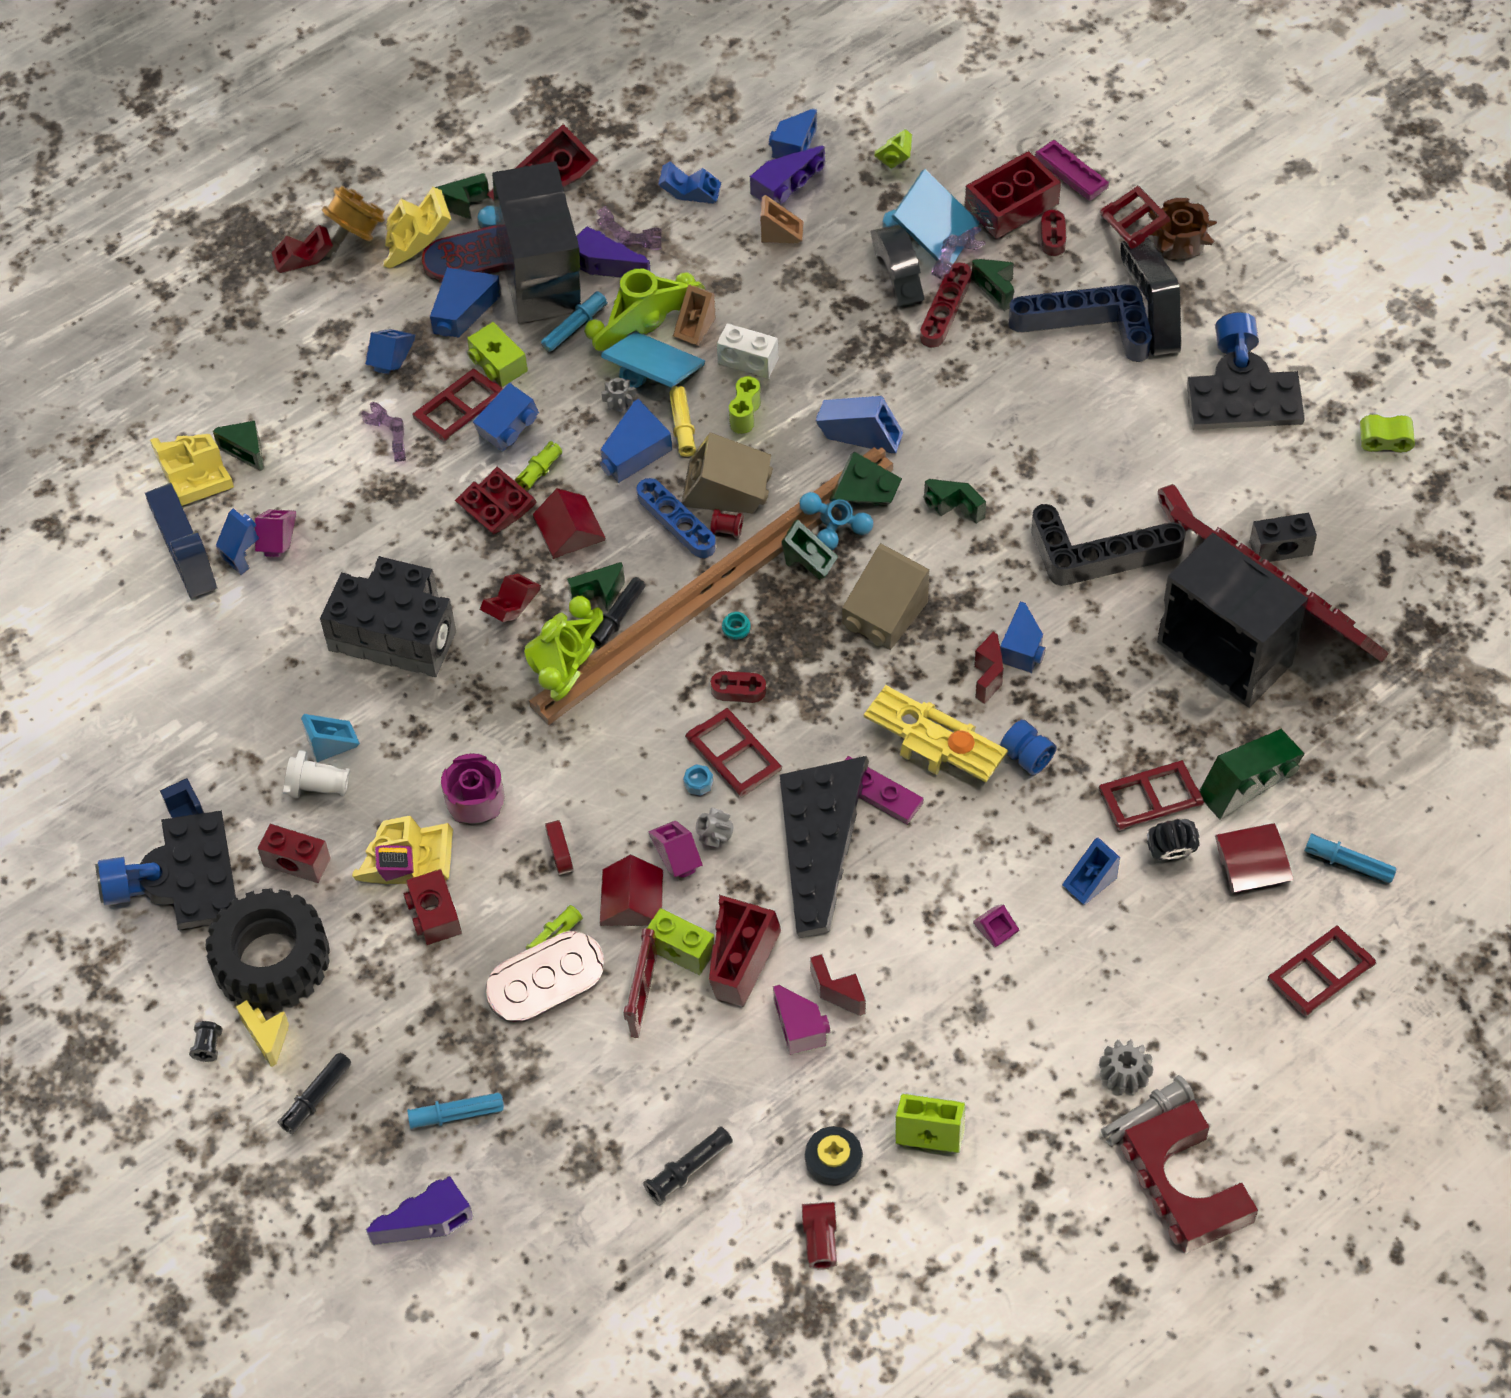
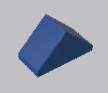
[1062,838,1120,905]

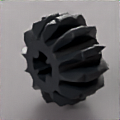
[1147,818,1200,860]

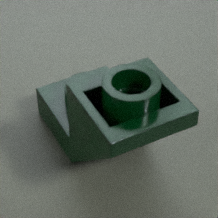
[923,479,986,524]

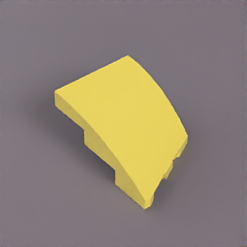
[383,187,451,269]
[150,434,234,506]
[352,815,453,884]

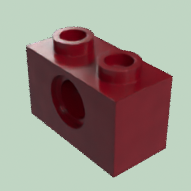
[257,824,331,883]
[403,869,462,945]

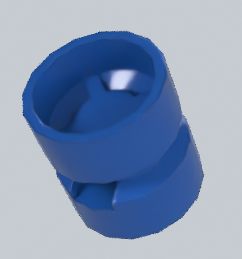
[1000,720,1057,775]

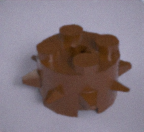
[1148,198,1217,260]

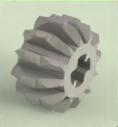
[1099,1039,1154,1095]

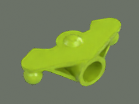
[584,269,705,351]
[524,596,603,701]

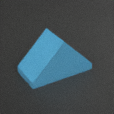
[301,714,360,762]

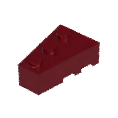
[709,895,782,1007]

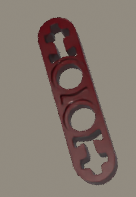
[920,262,972,348]

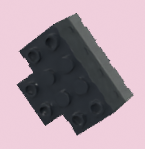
[320,556,456,678]

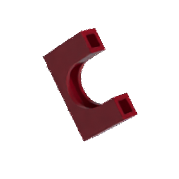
[1121,1100,1258,1254]

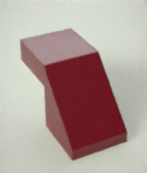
[271,225,333,273]
[479,573,541,622]
[974,632,1004,704]
[810,954,866,1016]

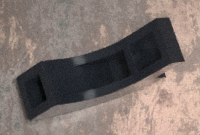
[870,224,925,307]

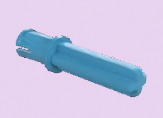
[541,291,608,352]
[1304,833,1396,883]
[407,1093,504,1130]

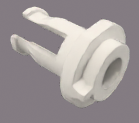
[283,750,350,798]

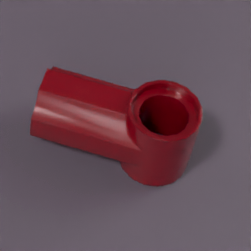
[802,1202,837,1270]

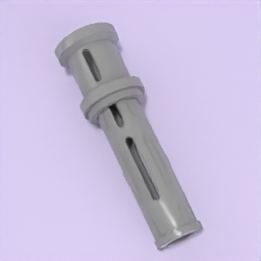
[1101,1075,1195,1146]

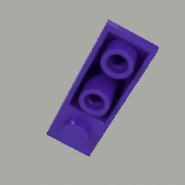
[750,145,826,204]
[576,226,651,278]
[366,1176,474,1245]

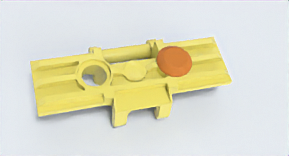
[864,685,1008,782]

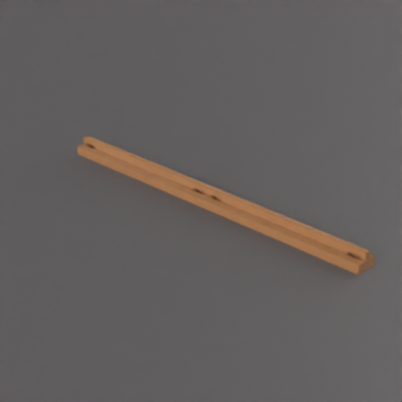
[529,447,893,725]

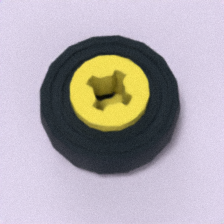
[805,1126,863,1185]

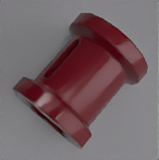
[710,509,744,539]

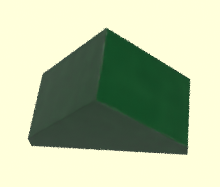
[213,420,264,471]

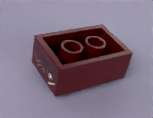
[965,151,1061,239]

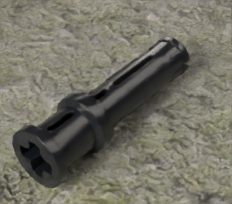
[643,1126,733,1205]

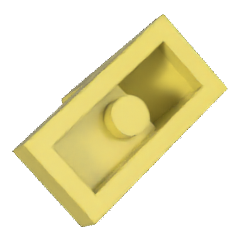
[236,1000,289,1067]

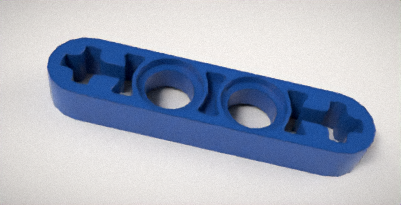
[636,478,716,558]

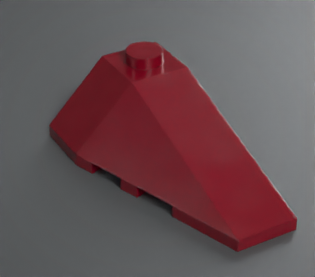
[487,124,599,202]

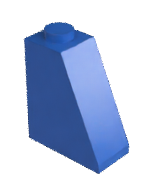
[430,268,501,338]
[816,396,903,454]
[600,399,672,483]

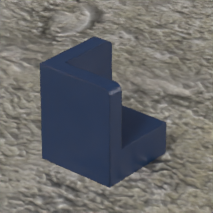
[159,778,204,818]

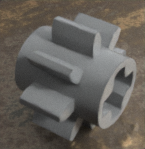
[601,377,636,412]
[696,808,733,848]

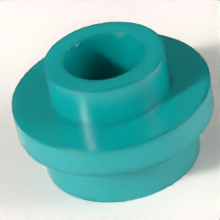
[722,611,751,640]

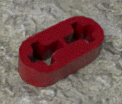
[1041,209,1066,256]
[1158,484,1193,532]
[710,671,766,703]
[545,820,573,875]

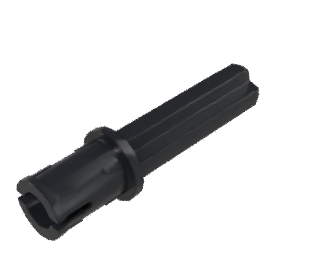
[591,577,646,649]
[278,1053,351,1135]

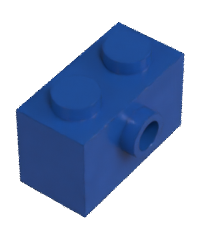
[473,382,539,452]

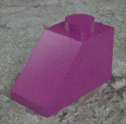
[255,509,296,557]
[648,820,703,877]
[773,985,831,1055]

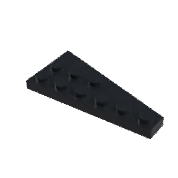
[780,756,869,938]

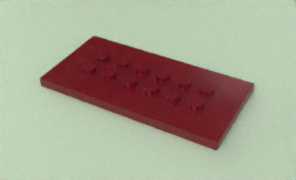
[1170,504,1389,662]

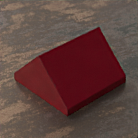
[533,488,606,559]
[600,854,663,926]

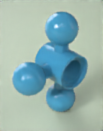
[799,492,874,550]

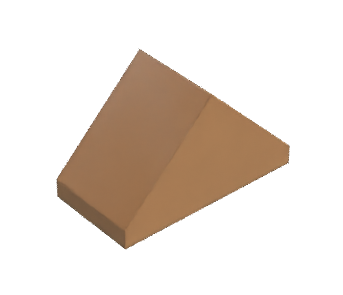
[760,195,803,243]
[673,285,716,345]

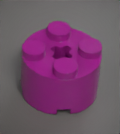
[441,753,505,823]

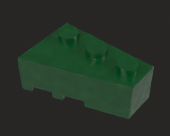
[1199,728,1305,820]

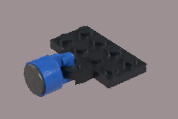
[1187,312,1305,430]
[95,810,236,930]

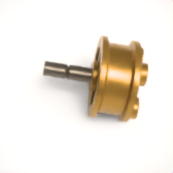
[321,186,385,257]

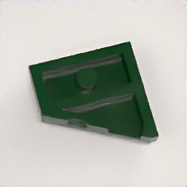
[829,451,902,505]

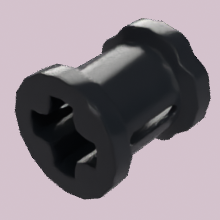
[189,1021,223,1062]

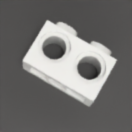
[717,323,778,379]

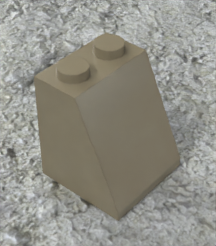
[681,432,773,514]
[842,543,930,650]

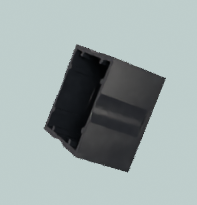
[492,161,581,323]
[1157,533,1308,708]

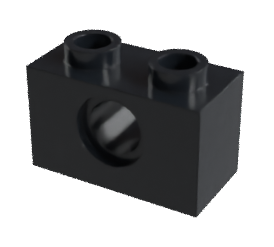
[1249,512,1317,563]

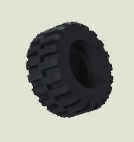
[205,888,330,1012]

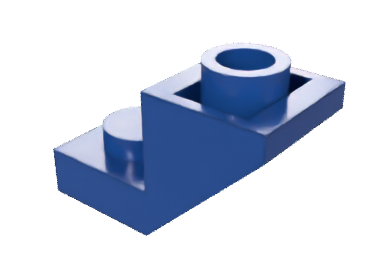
[658,162,722,204]
[216,508,259,575]

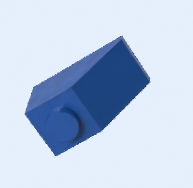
[768,109,817,159]
[365,329,415,374]
[1000,601,1046,673]

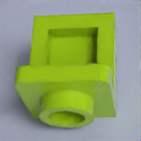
[874,129,912,169]

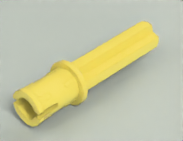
[669,385,696,457]

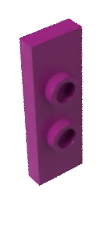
[1035,139,1109,202]
[845,756,924,825]

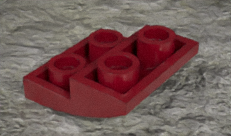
[455,467,537,535]
[1215,823,1294,893]

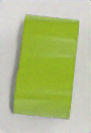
[729,376,761,434]
[1360,414,1415,453]

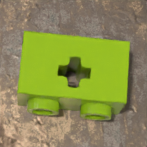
[467,322,528,387]
[647,908,715,976]
[895,1094,965,1153]

